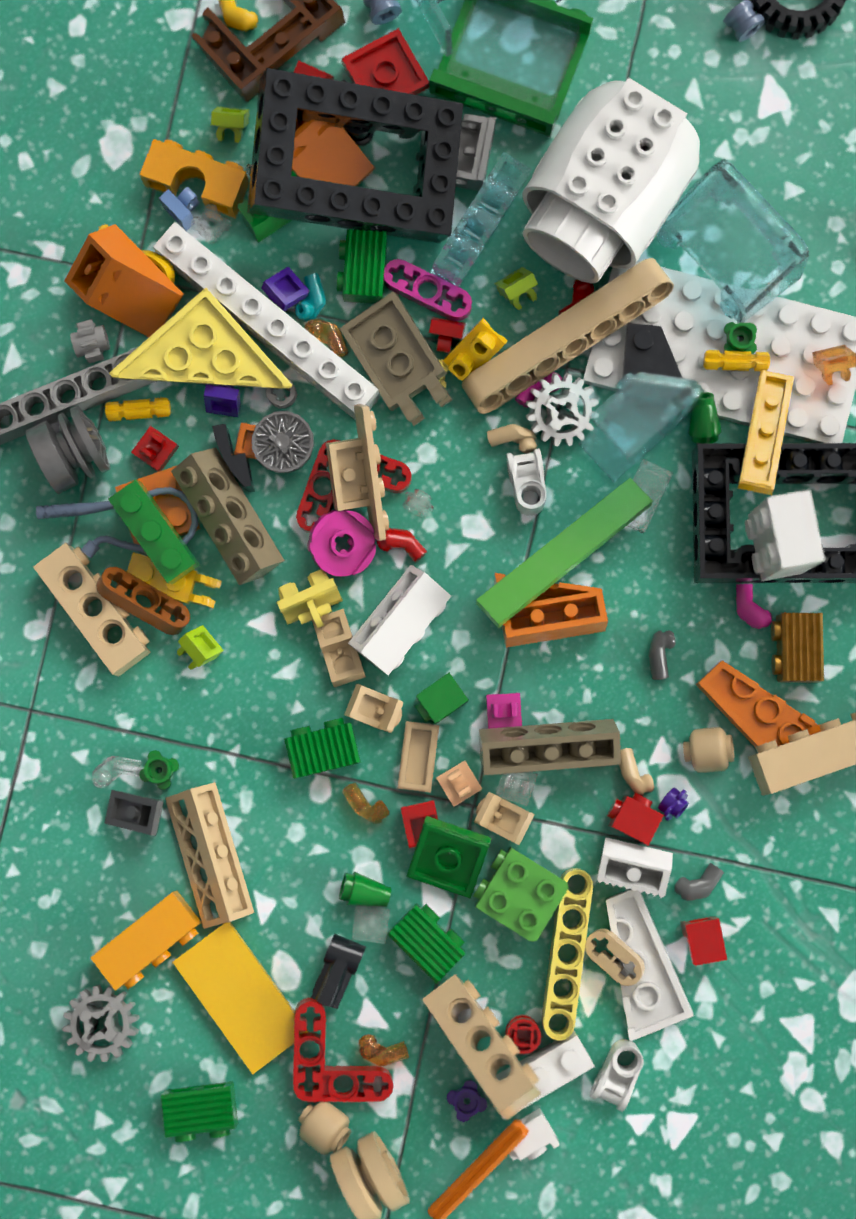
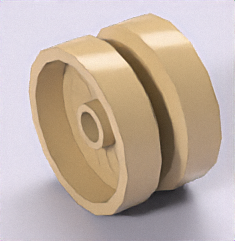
[330,1131,410,1219]

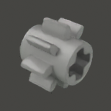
[70,319,110,363]

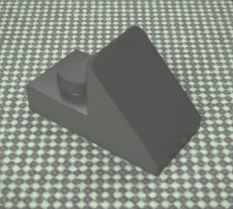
[104,790,164,836]

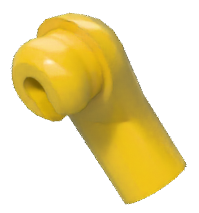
[218,0,258,31]

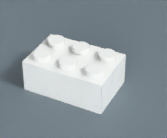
[745,490,825,581]

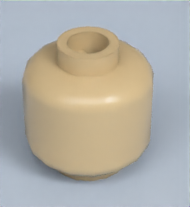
[683,727,734,773]
[298,1102,351,1155]

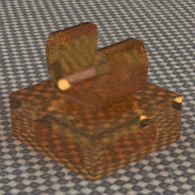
[812,344,856,386]

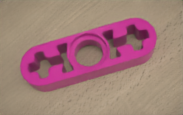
[384,259,472,322]

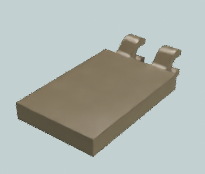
[339,291,452,426]

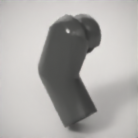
[674,863,724,901]

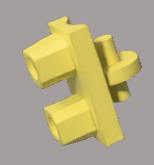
[277,569,343,628]

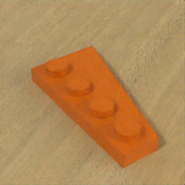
[695,660,821,749]

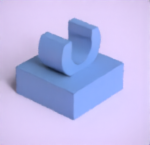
[159,187,200,231]

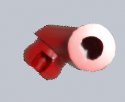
[377,528,427,562]

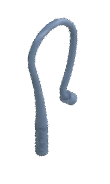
[36,487,198,558]

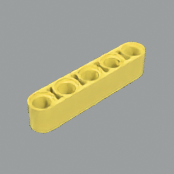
[542,868,593,1040]

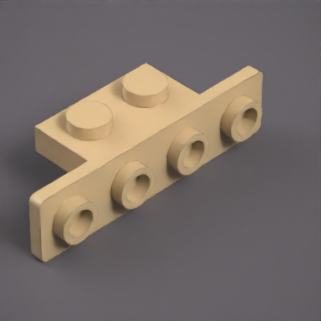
[326,404,389,541]

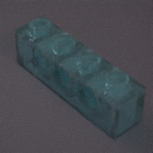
[431,152,532,288]

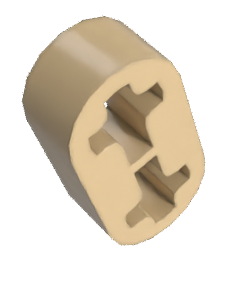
[585,929,645,986]

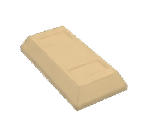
[397,721,439,793]

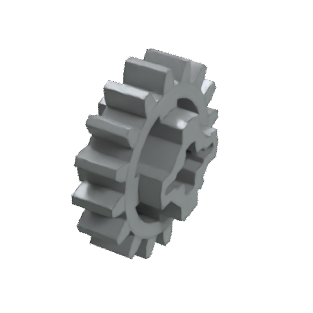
[62,985,140,1062]

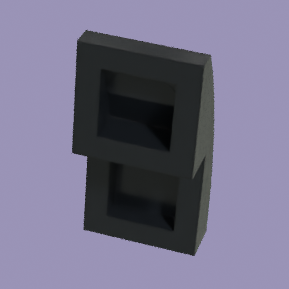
[212,424,255,493]

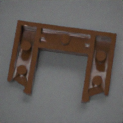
[192,0,345,103]

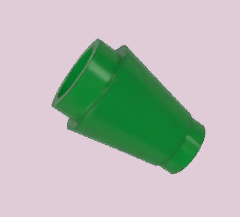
[688,392,722,444]
[339,871,391,907]

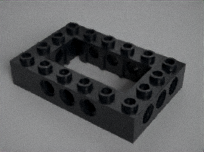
[247,68,463,243]
[692,443,856,583]

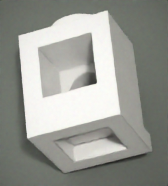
[505,1108,560,1161]

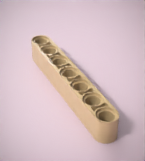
[462,258,674,414]

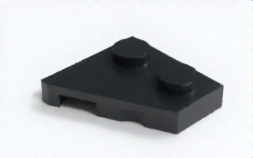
[621,323,687,397]

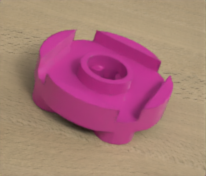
[307,510,376,577]

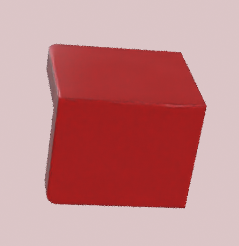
[401,800,438,848]
[681,916,727,966]

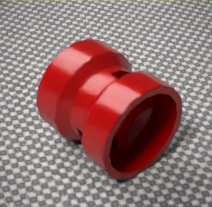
[505,1014,541,1054]

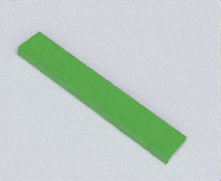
[476,478,653,628]

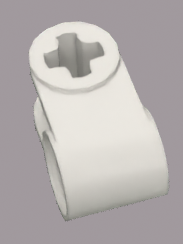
[506,448,547,516]
[590,1039,643,1112]

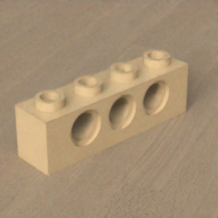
[33,543,151,677]
[422,974,542,1120]

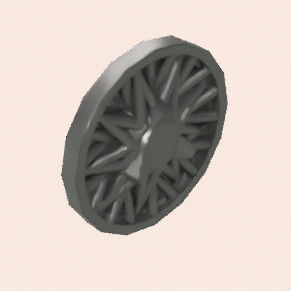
[252,411,314,473]

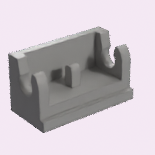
[456,114,496,192]

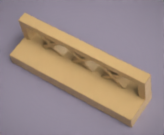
[165,782,254,929]

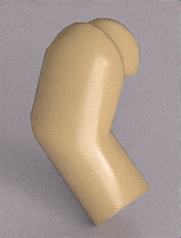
[619,748,654,796]

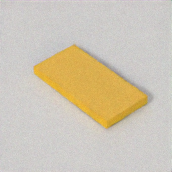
[172,922,309,1074]

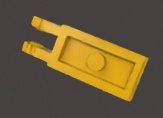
[127,552,222,608]

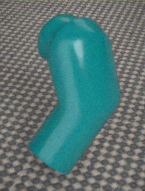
[295,273,326,322]

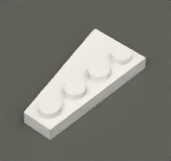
[606,889,694,1042]

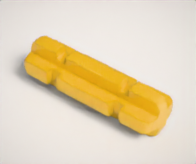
[703,350,770,371]
[105,397,171,421]

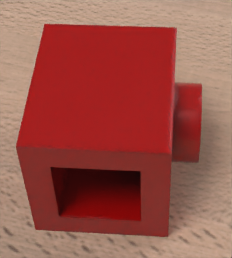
[607,793,664,846]

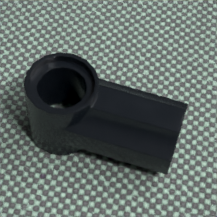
[311,934,366,1009]

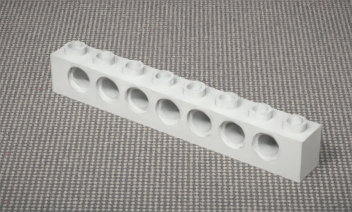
[153,222,380,420]

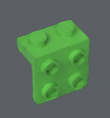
[473,847,568,942]

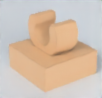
[437,760,482,807]

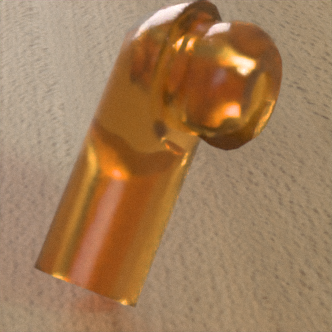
[304,319,348,358]
[342,783,390,824]
[358,1034,410,1066]

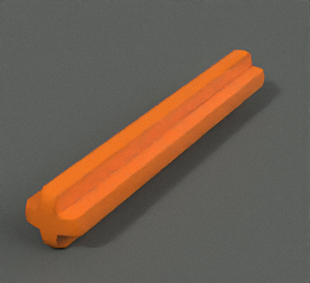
[428,1119,529,1219]

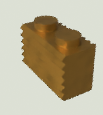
[771,613,824,683]

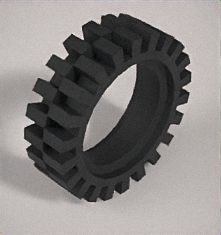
[751,0,846,39]

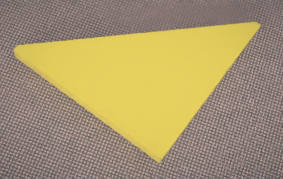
[109,287,293,389]

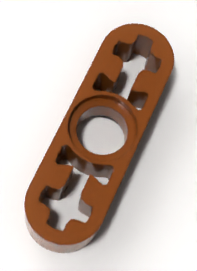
[96,567,190,635]

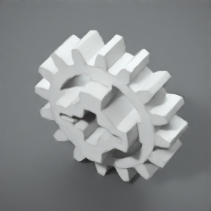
[526,373,599,446]

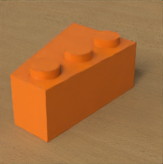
[494,573,608,648]

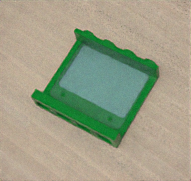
[429,0,593,137]

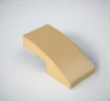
[312,609,366,687]

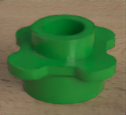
[723,322,757,354]
[139,750,179,790]

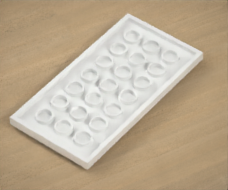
[583,261,856,443]

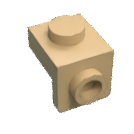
[344,684,403,733]
[474,792,534,845]

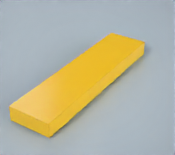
[738,370,794,495]

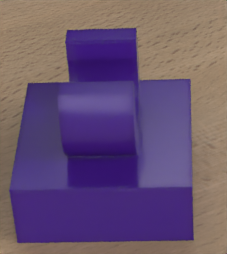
[261,266,310,311]
[203,384,241,417]

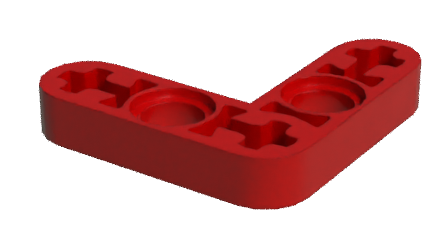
[296,439,412,533]
[293,997,394,1102]

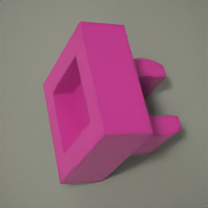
[486,693,522,729]

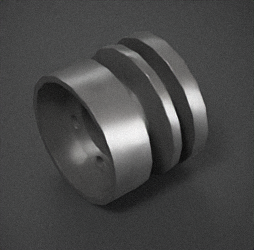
[25,406,110,494]

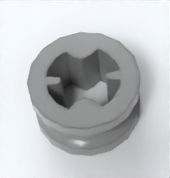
[266,378,297,408]

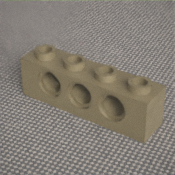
[171,448,285,585]
[479,719,621,775]

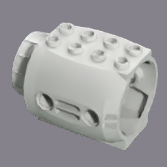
[522,77,700,283]

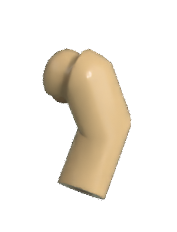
[487,424,537,453]

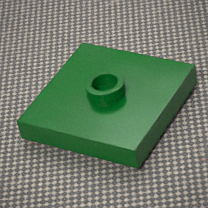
[406,816,492,899]

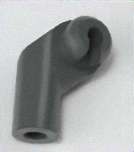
[649,630,676,680]

